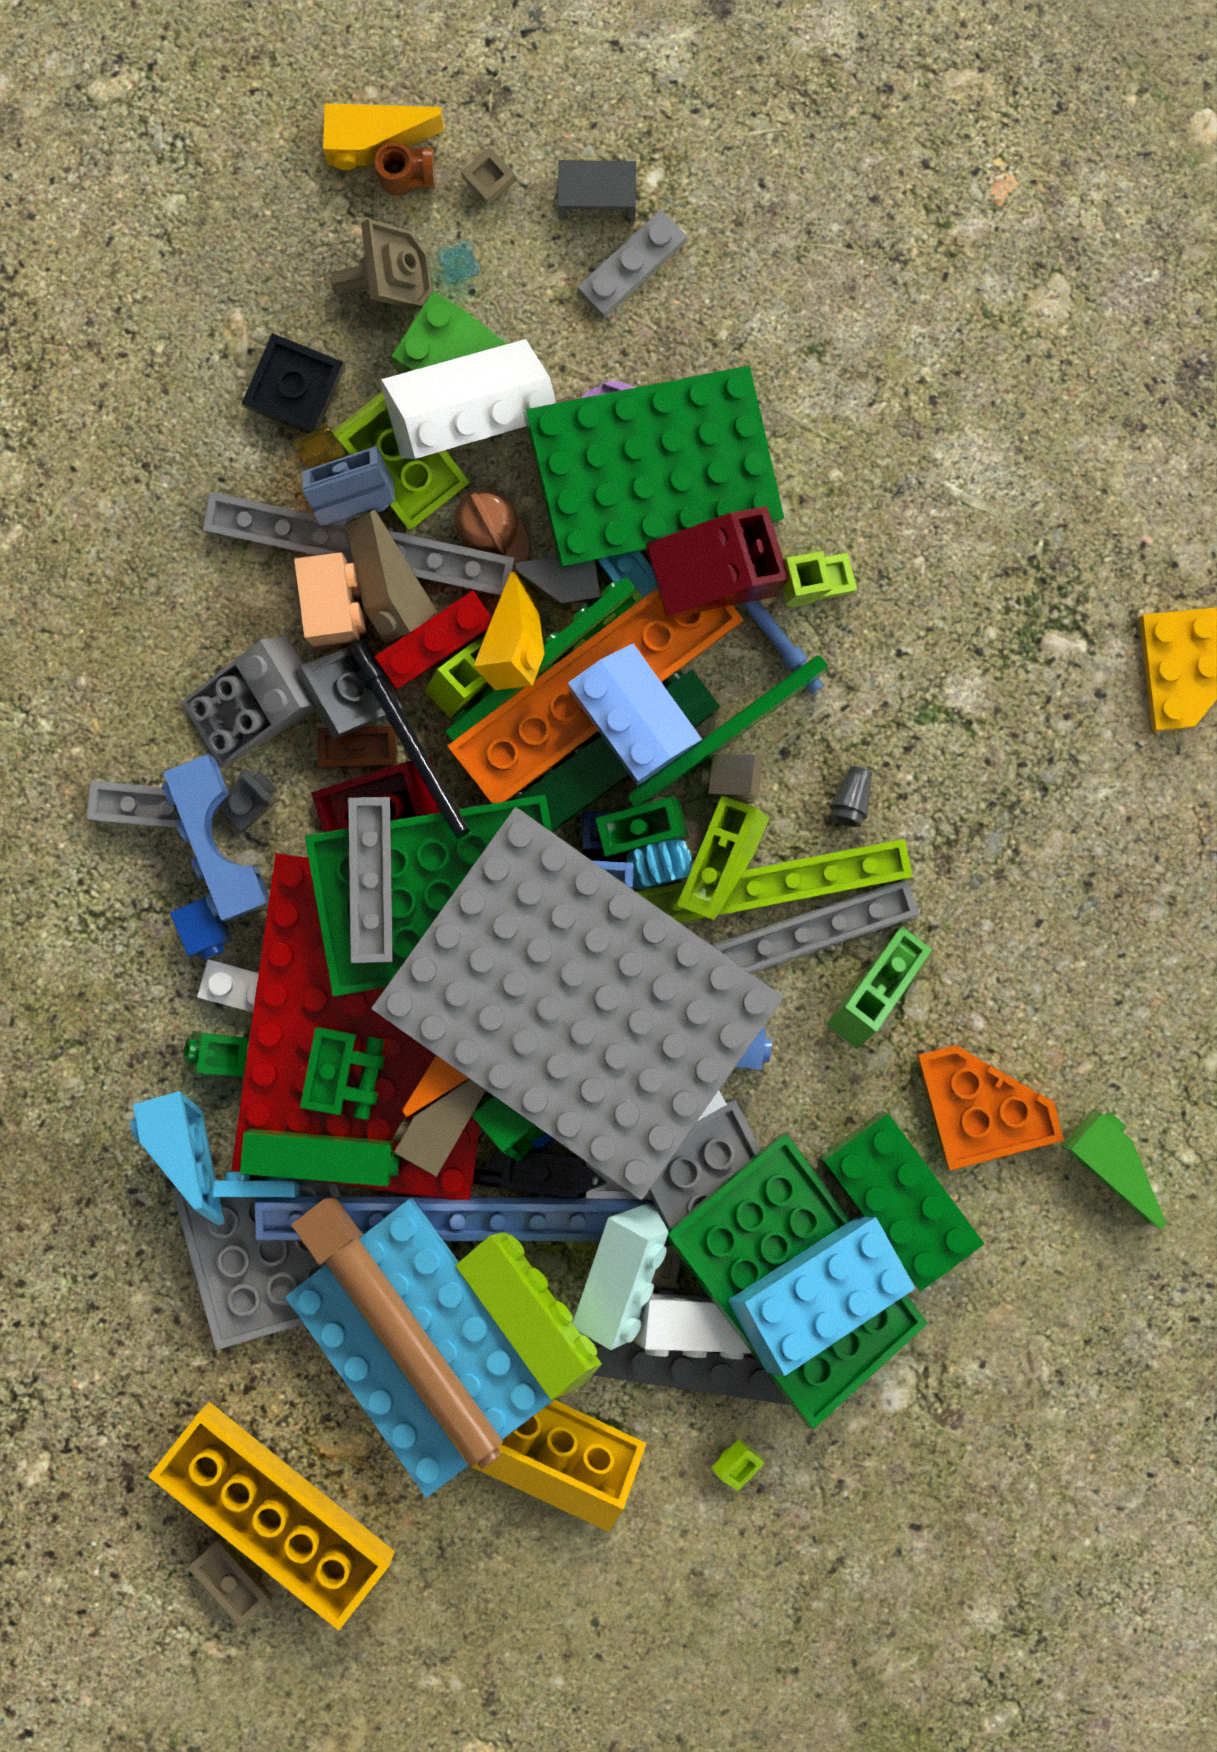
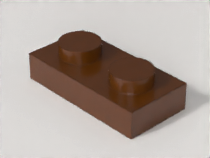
[317,726,398,769]

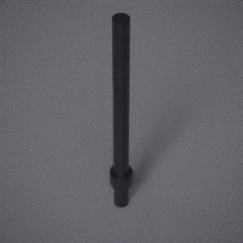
[348,641,470,839]

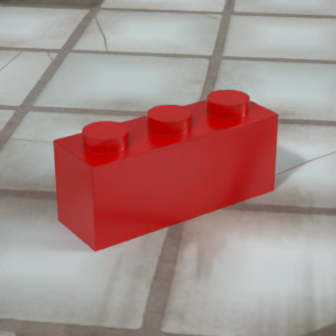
[375,590,492,689]

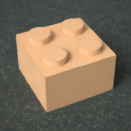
[294,552,367,651]

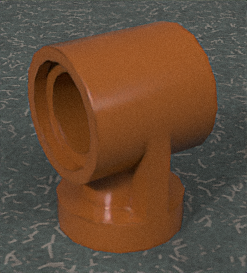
[374,142,436,196]

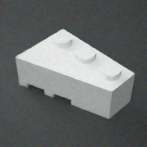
[633,1289,751,1359]

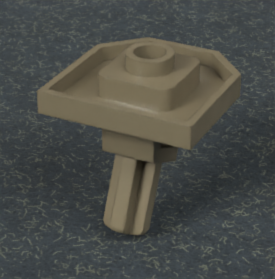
[330,219,433,310]

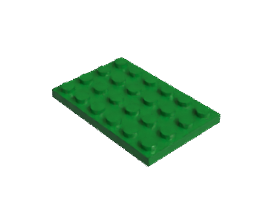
[523,365,785,568]
[305,795,552,997]
[667,1133,928,1429]

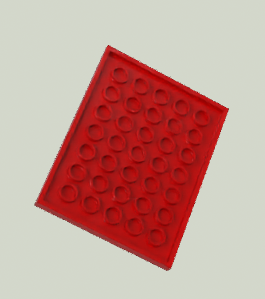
[231,853,485,1200]

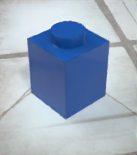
[170,897,232,961]

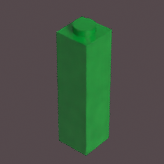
[240,1129,401,1186]

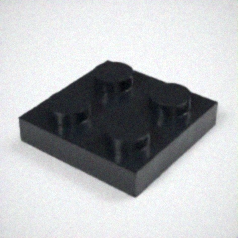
[242,333,345,437]

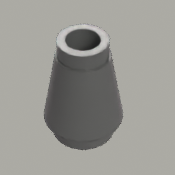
[830,766,872,827]

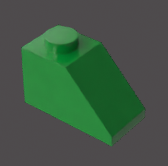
[595,797,690,857]

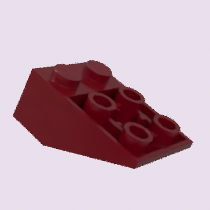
[646,506,790,618]

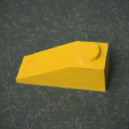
[323,103,444,170]
[473,572,545,690]

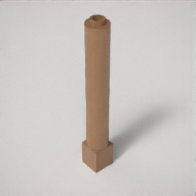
[291,1197,504,1469]

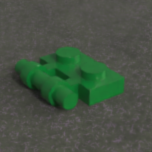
[300,1027,385,1119]

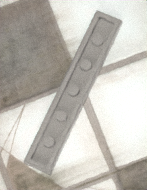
[711,879,920,973]

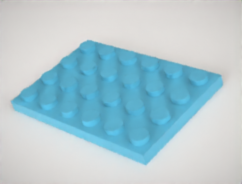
[285,1198,553,1498]

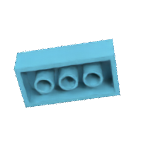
[727,1217,915,1376]

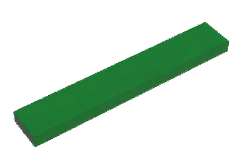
[628,655,828,807]

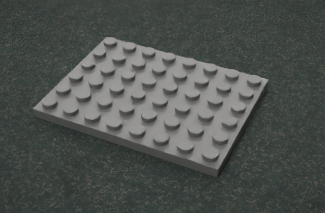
[371,807,784,1200]

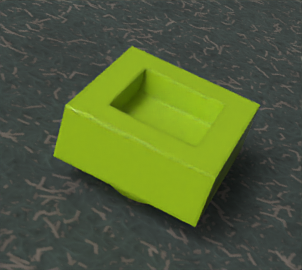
[711,1439,765,1491]

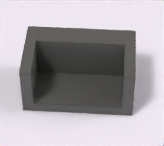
[558,160,636,221]

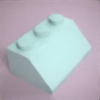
[573,1203,669,1350]

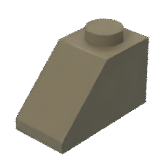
[700,755,763,803]

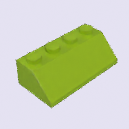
[455,1232,602,1401]

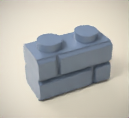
[302,446,395,526]

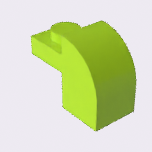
[782,551,857,607]

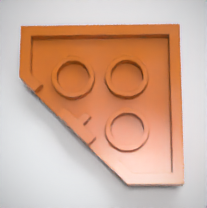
[916,1045,1064,1171]

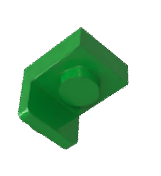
[183,1031,248,1077]

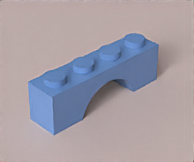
[162,754,269,921]

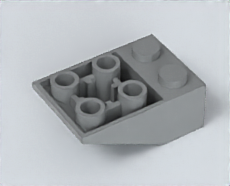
[181,636,316,768]

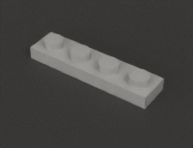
[348,797,393,963]

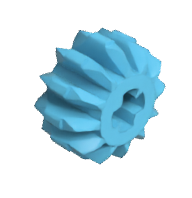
[626,839,693,890]

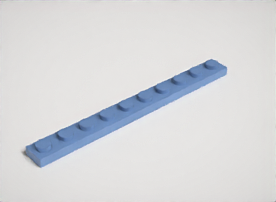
[255,1196,657,1241]

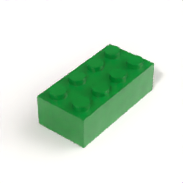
[819,1111,985,1292]

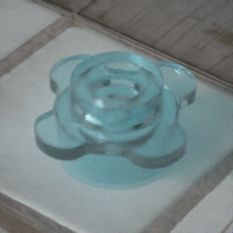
[437,240,481,284]

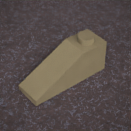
[345,509,437,644]
[393,1079,486,1177]

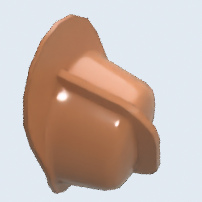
[454,488,530,572]

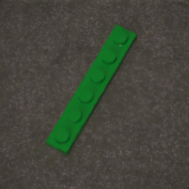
[445,577,643,741]

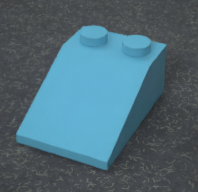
[130,1091,225,1226]

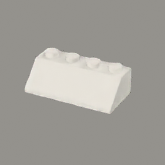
[380,339,556,459]

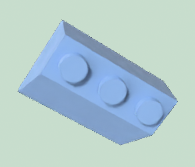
[568,644,702,786]

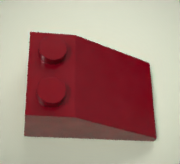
[311,757,440,832]

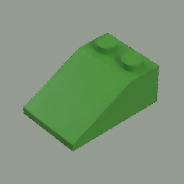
[391,291,507,374]

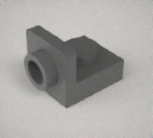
[219,769,278,832]

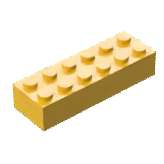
[148,1402,395,1631]

